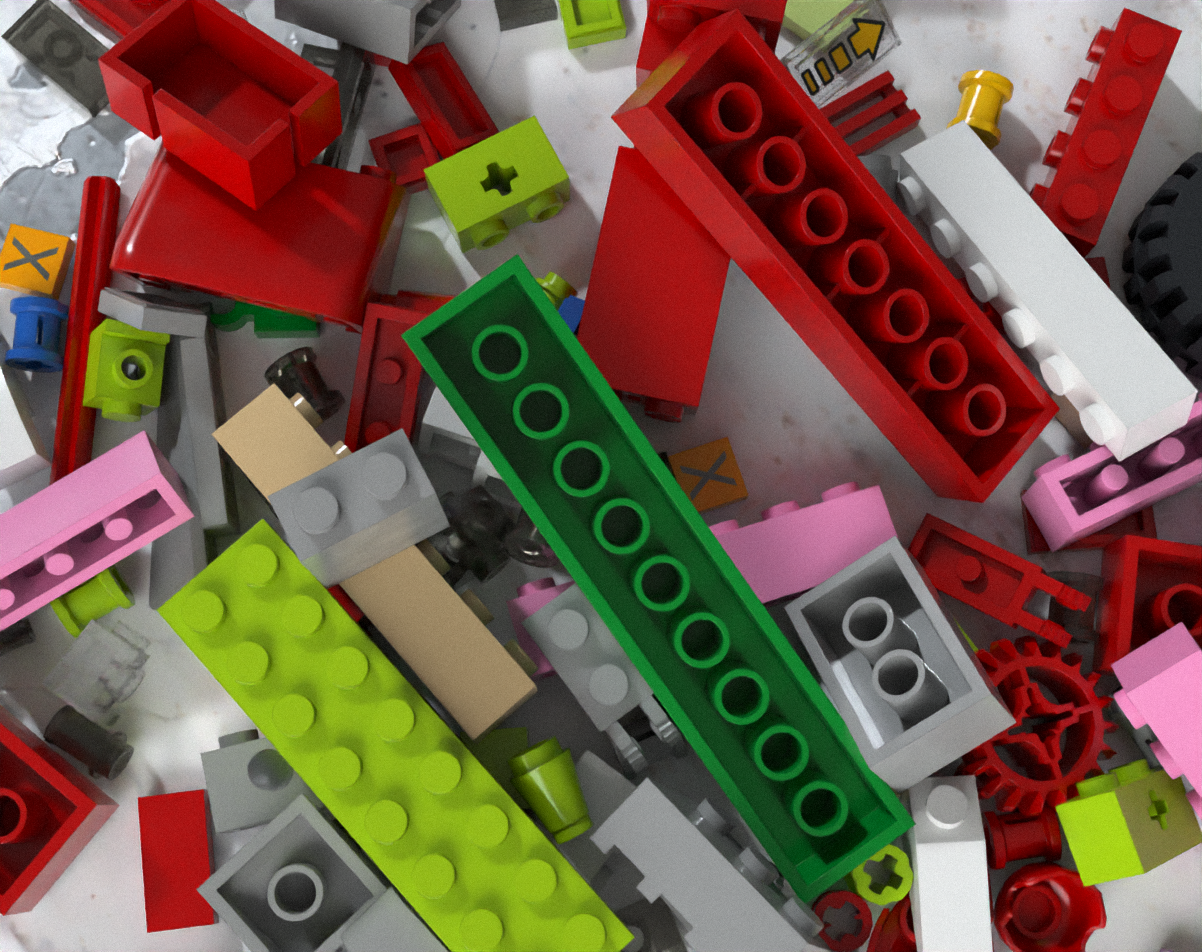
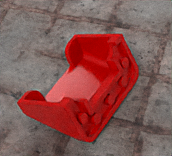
[109,140,411,335]

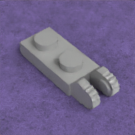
[521,583,682,773]

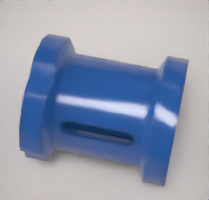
[5,296,69,373]

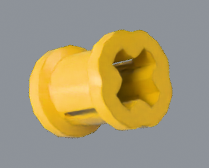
[946,70,1014,150]

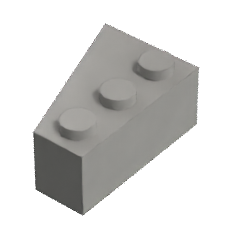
[590,777,833,952]

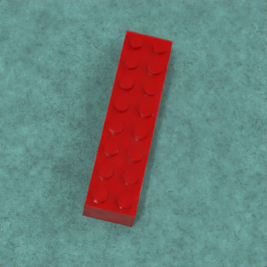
[611,8,1060,503]

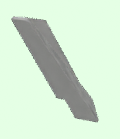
[149,302,241,610]

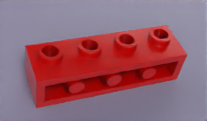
[1029,7,1182,258]

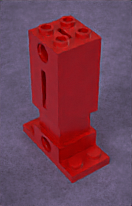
[577,0,787,424]

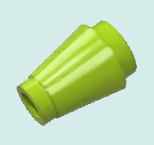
[507,735,594,844]

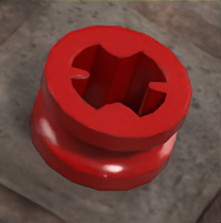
[811,889,873,952]

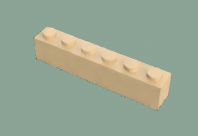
[211,383,538,745]

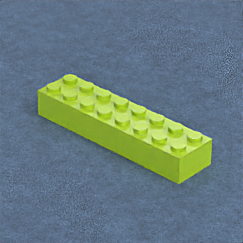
[157,518,635,952]

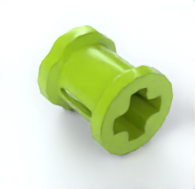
[50,564,136,638]
[843,844,914,905]

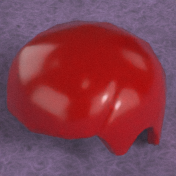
[994,861,1107,952]

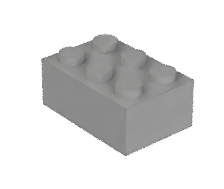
[784,535,1017,794]

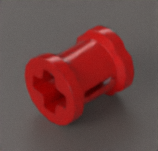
[981,803,1062,870]

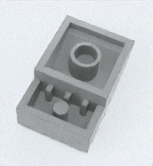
[197,793,394,952]

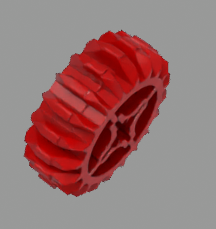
[953,636,1120,816]

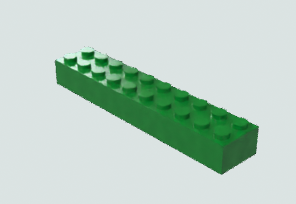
[401,254,916,904]

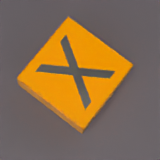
[0,223,76,301]
[667,436,749,515]

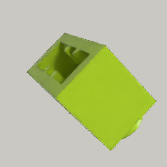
[424,115,570,254]
[1055,759,1202,887]

